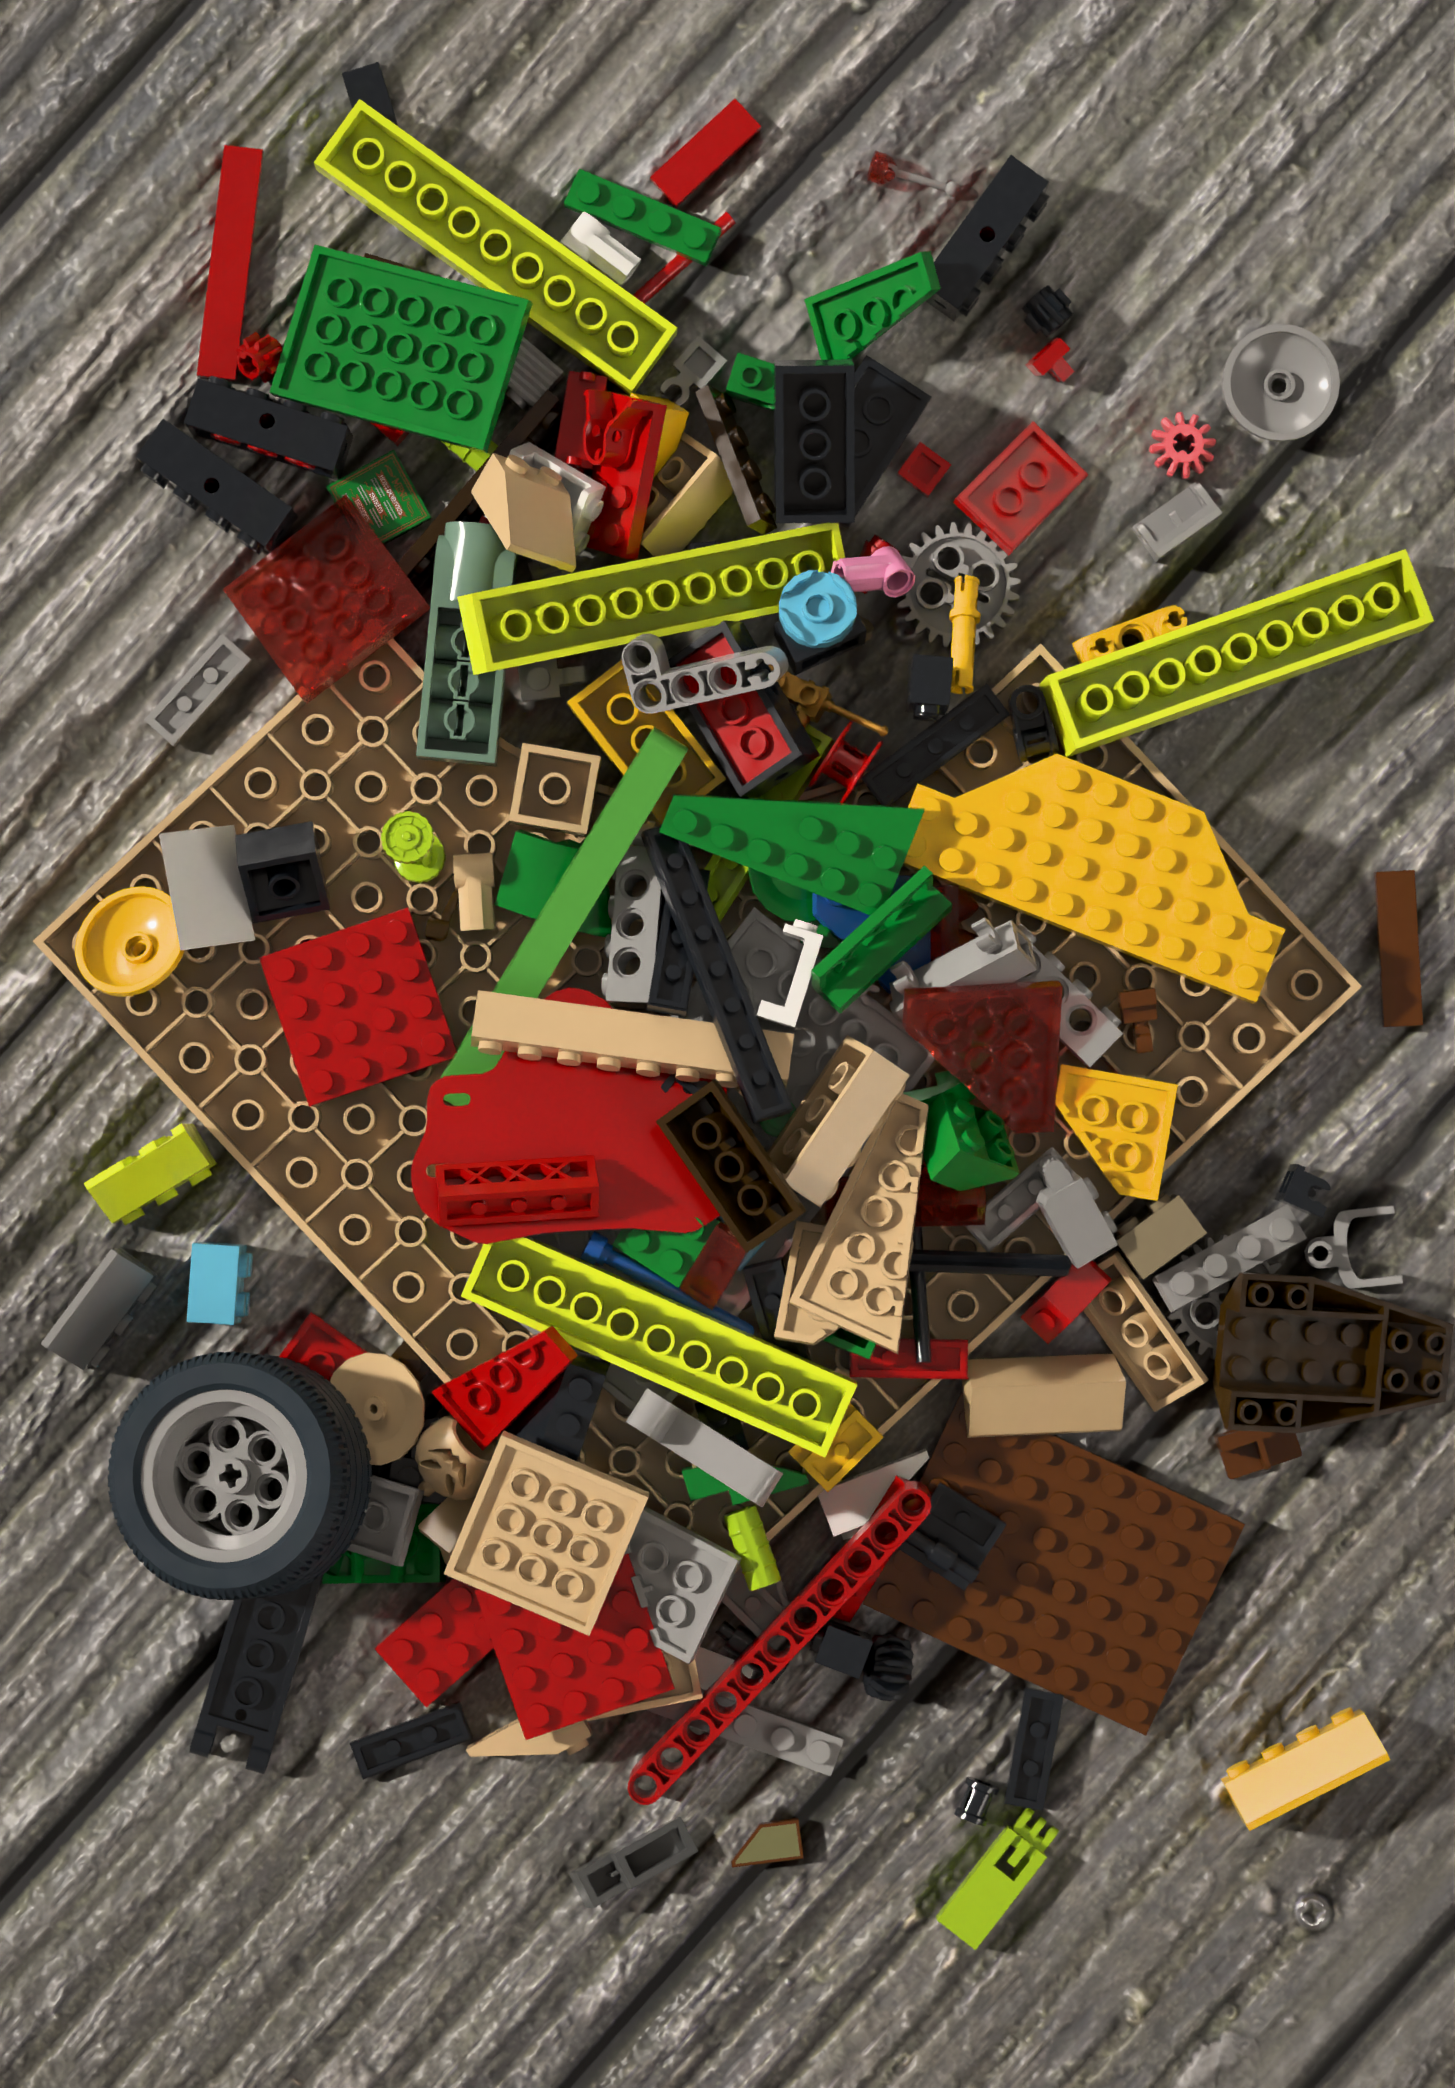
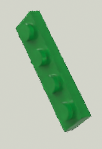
[564,169,722,266]

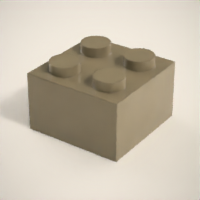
[1114,1193,1207,1280]

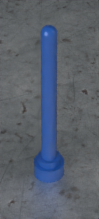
[579,1231,754,1335]

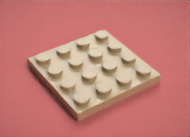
[444,1431,650,1636]

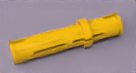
[949,575,981,694]

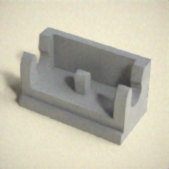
[1131,482,1222,562]

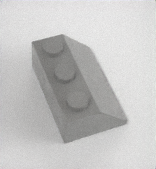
[41,1247,158,1370]

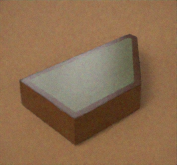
[731,1818,803,1868]

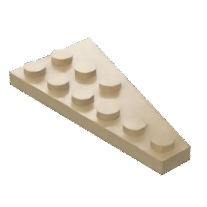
[789,1094,929,1354]

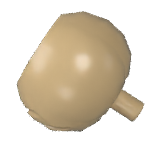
[415,1416,497,1500]

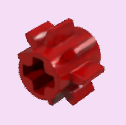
[236,332,283,383]

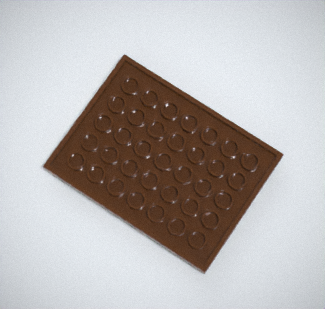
[863,1391,1245,1736]

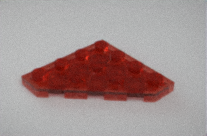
[902,980,1063,1134]

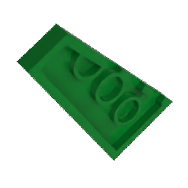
[804,251,941,360]

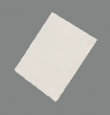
[159,825,255,950]

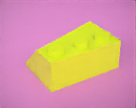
[84,1123,217,1226]

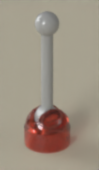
[867,151,960,197]

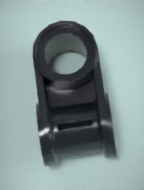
[1008,685,1059,763]

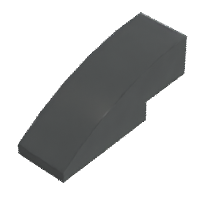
[569,1817,698,1908]

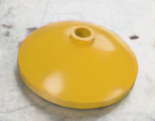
[75,887,185,997]

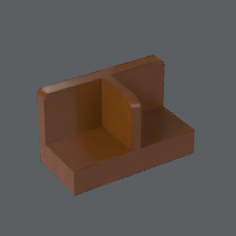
[1214,1430,1302,1479]

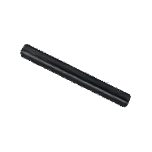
[909,1249,1070,1277]

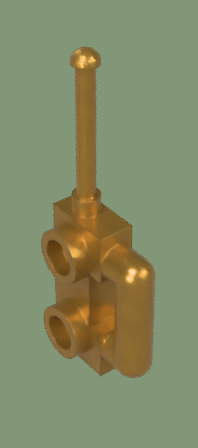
[768,664,888,737]

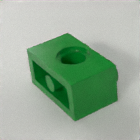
[726,353,774,411]

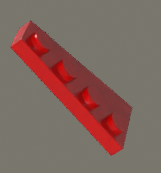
[431,1326,579,1451]

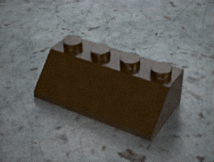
[656,1079,807,1253]

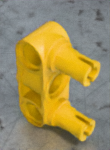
[1072,605,1187,664]

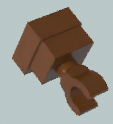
[1117,987,1158,1054]

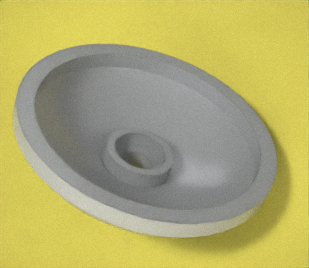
[1222,324,1340,442]

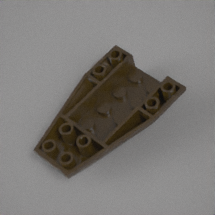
[1213,1272,1454,1433]

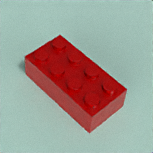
[375,1578,494,1708]

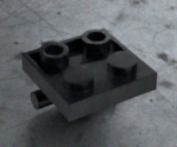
[898,1481,1007,1591]

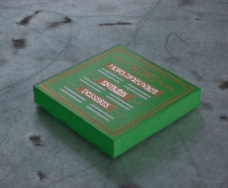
[326,450,432,556]

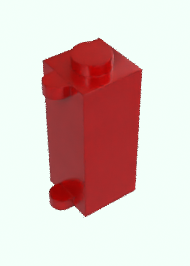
[555,371,608,474]

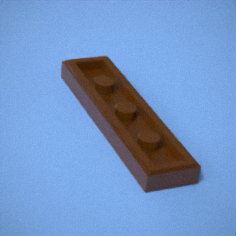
[1374,870,1423,1027]

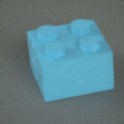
[187,1242,253,1325]

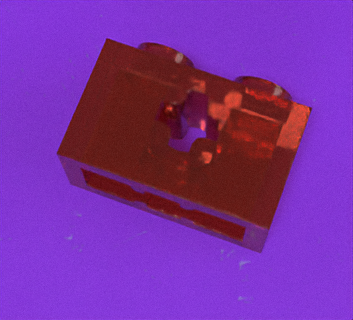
[914,1164,986,1227]

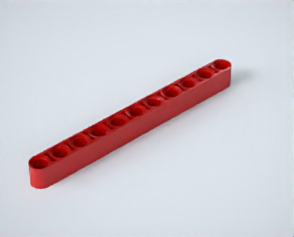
[627,1481,931,1805]

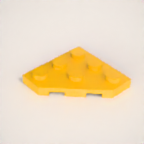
[1054,1064,1178,1201]

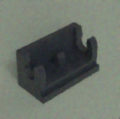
[1275,1164,1331,1218]

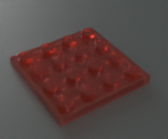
[223,495,430,704]

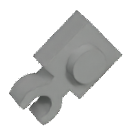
[660,336,727,407]

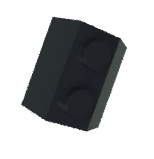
[235,821,330,924]

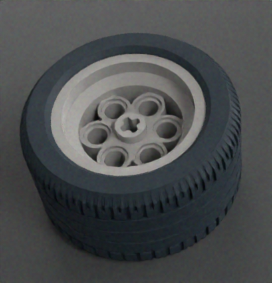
[107,1352,372,1600]

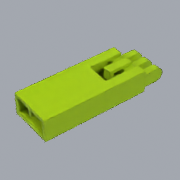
[936,1808,1059,1950]

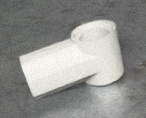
[559,212,641,287]

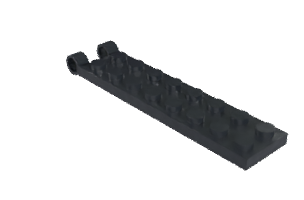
[189,1478,324,1774]

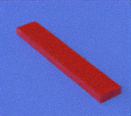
[197,145,264,382]

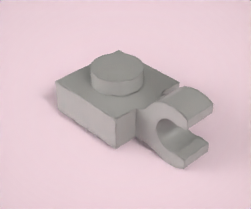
[518,658,588,702]

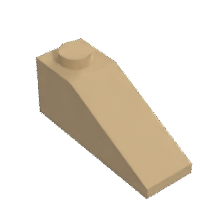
[466,1719,593,1757]

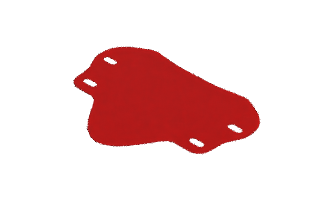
[411,987,727,1244]

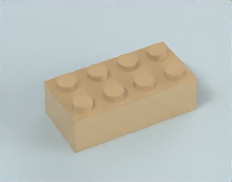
[767,1035,910,1207]

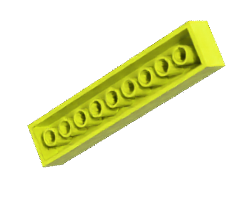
[314,99,677,396]
[457,523,845,675]
[1039,549,1434,758]
[461,1236,858,1457]

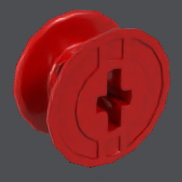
[808,721,883,803]

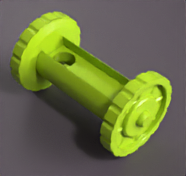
[381,811,446,883]

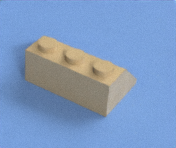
[640,432,733,558]

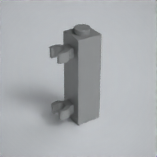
[889,918,1037,1033]

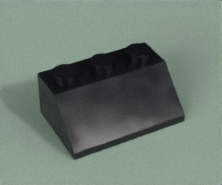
[505,1349,610,1462]

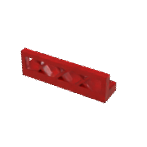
[435,1155,599,1227]

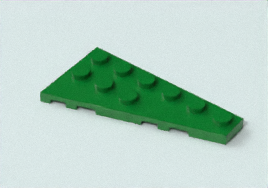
[659,794,925,915]

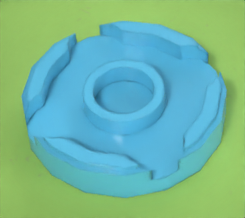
[779,570,857,648]

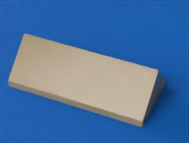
[1083,1250,1209,1412]
[962,1354,1126,1438]

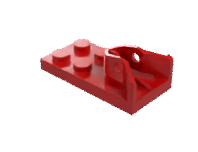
[583,389,667,560]

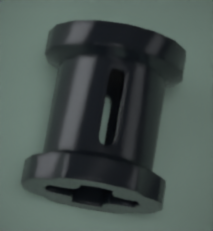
[954,1776,1000,1826]

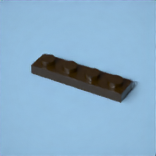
[695,385,777,535]

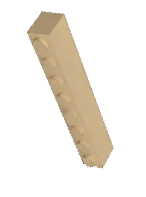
[471,990,794,1089]

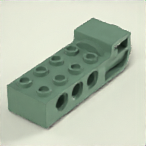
[416,522,518,767]

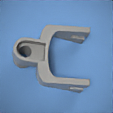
[1304,1205,1403,1289]

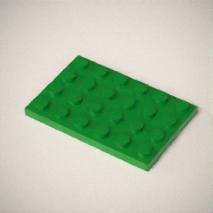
[269,245,533,453]

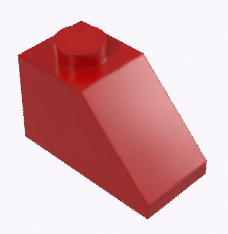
[1020,1261,1112,1344]

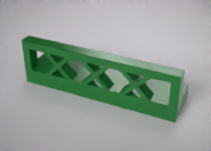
[811,866,952,1014]

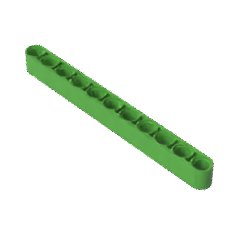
[439,727,689,1106]

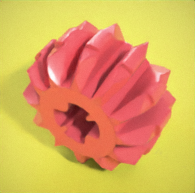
[1149,412,1216,479]

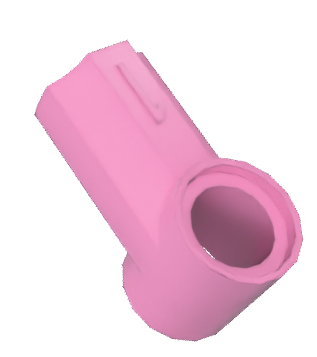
[831,546,915,598]

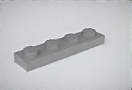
[1152,1204,1307,1313]

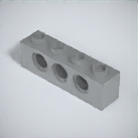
[601,846,665,1009]
[1005,923,1123,1068]

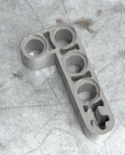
[622,633,788,714]
[626,1388,783,1507]

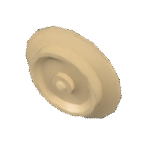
[330,1352,425,1466]

